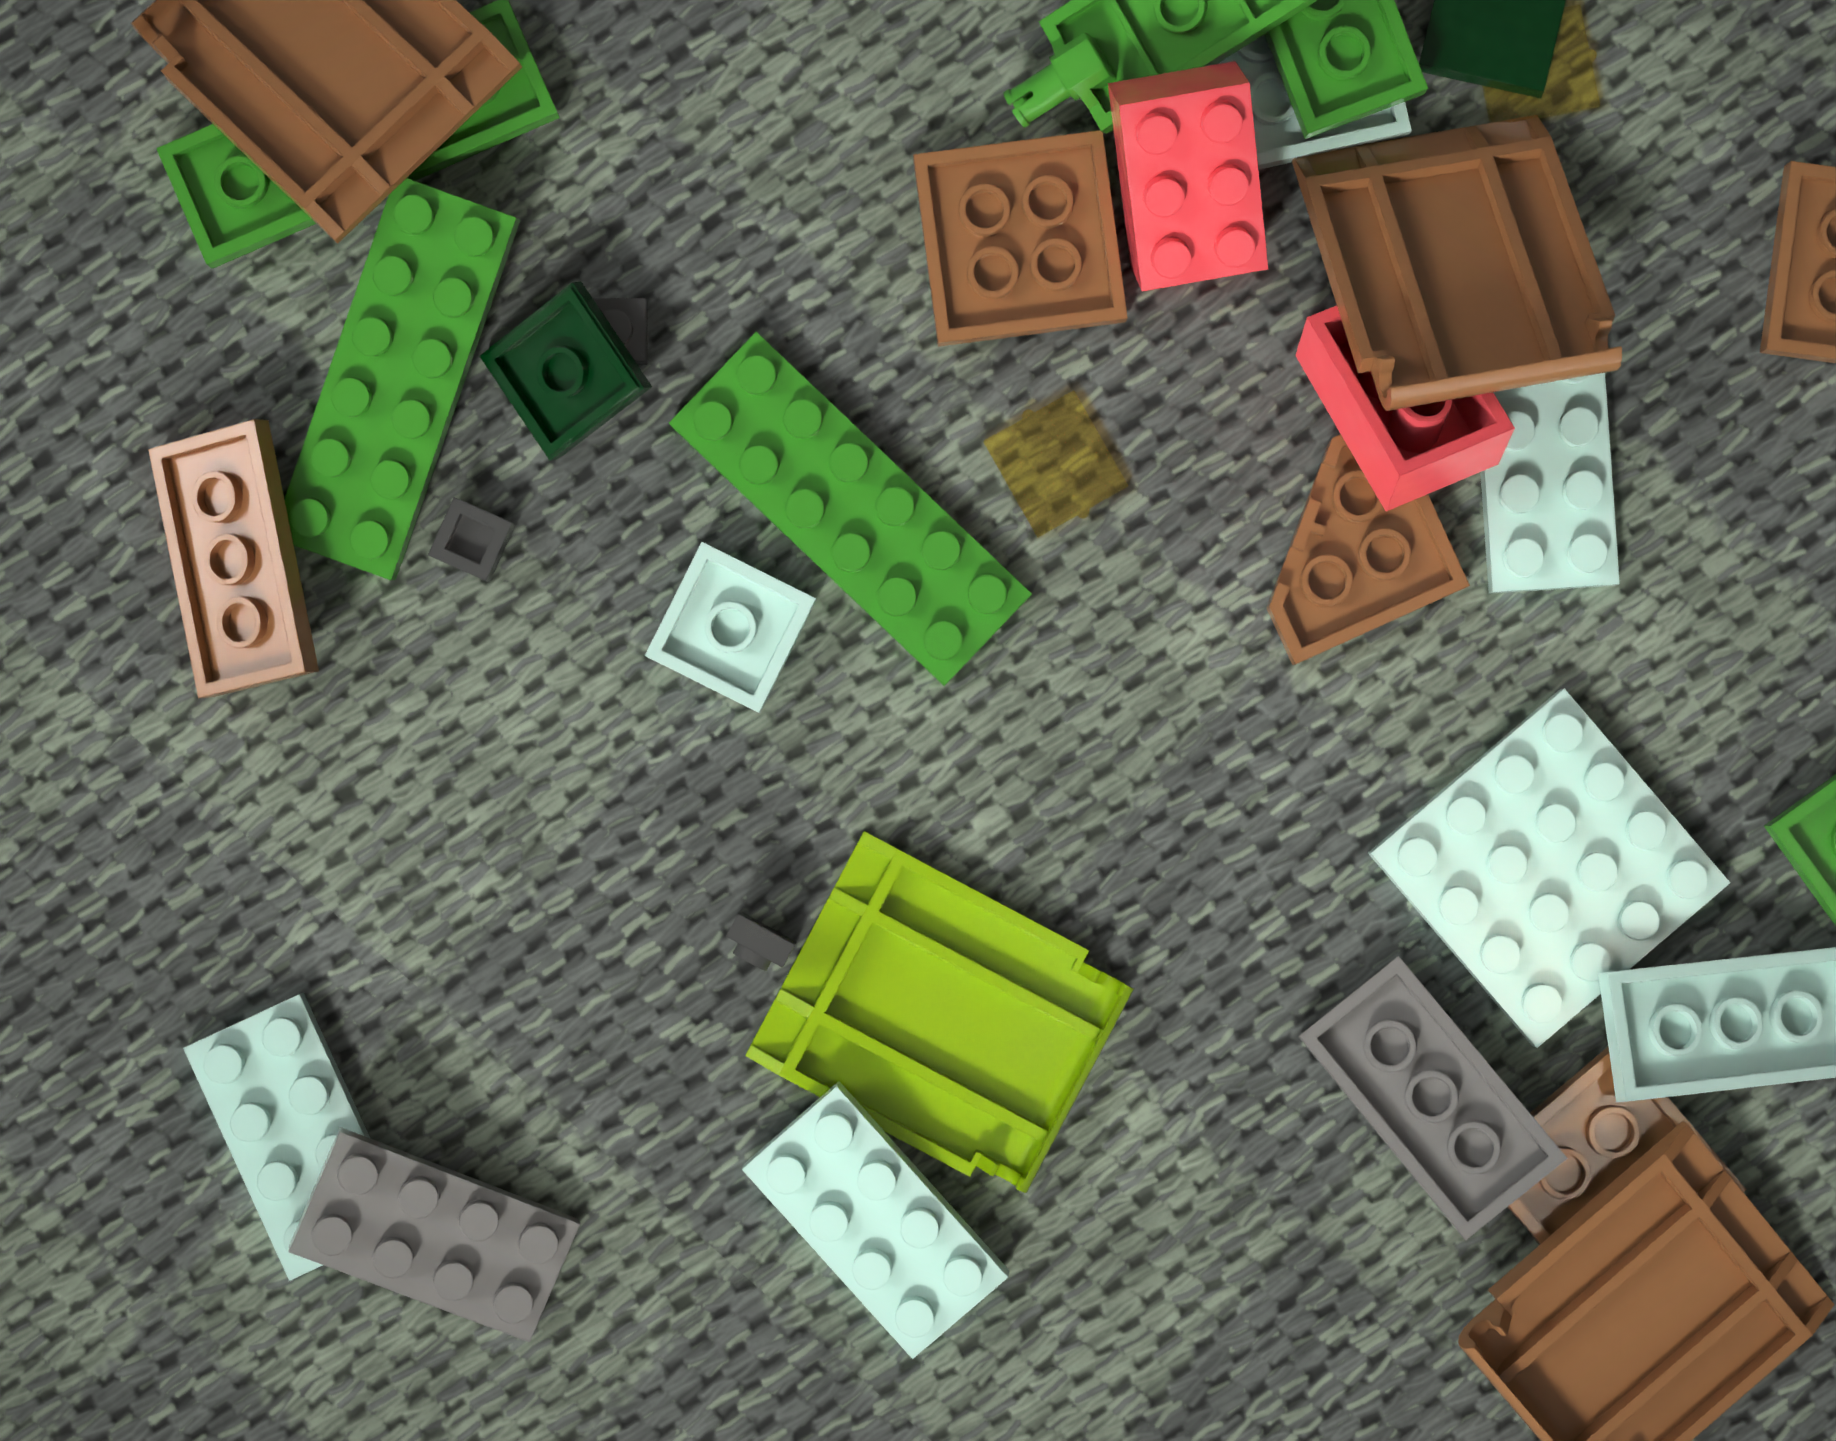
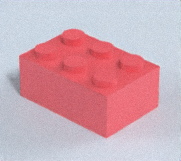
[1108,61,1268,291]
[1295,305,1515,512]

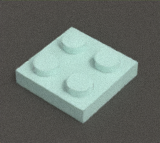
[645,542,817,713]

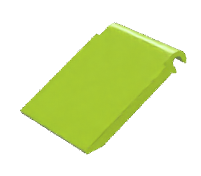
[745,831,1134,1193]

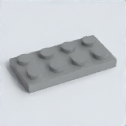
[1299,956,1568,1240]
[288,1127,580,1342]

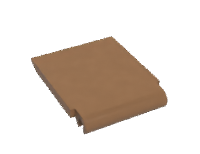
[131,0,522,244]
[1292,115,1622,411]
[1458,1121,1835,1441]

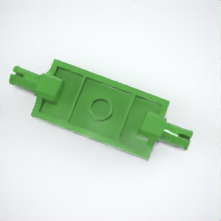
[1003,0,1318,134]

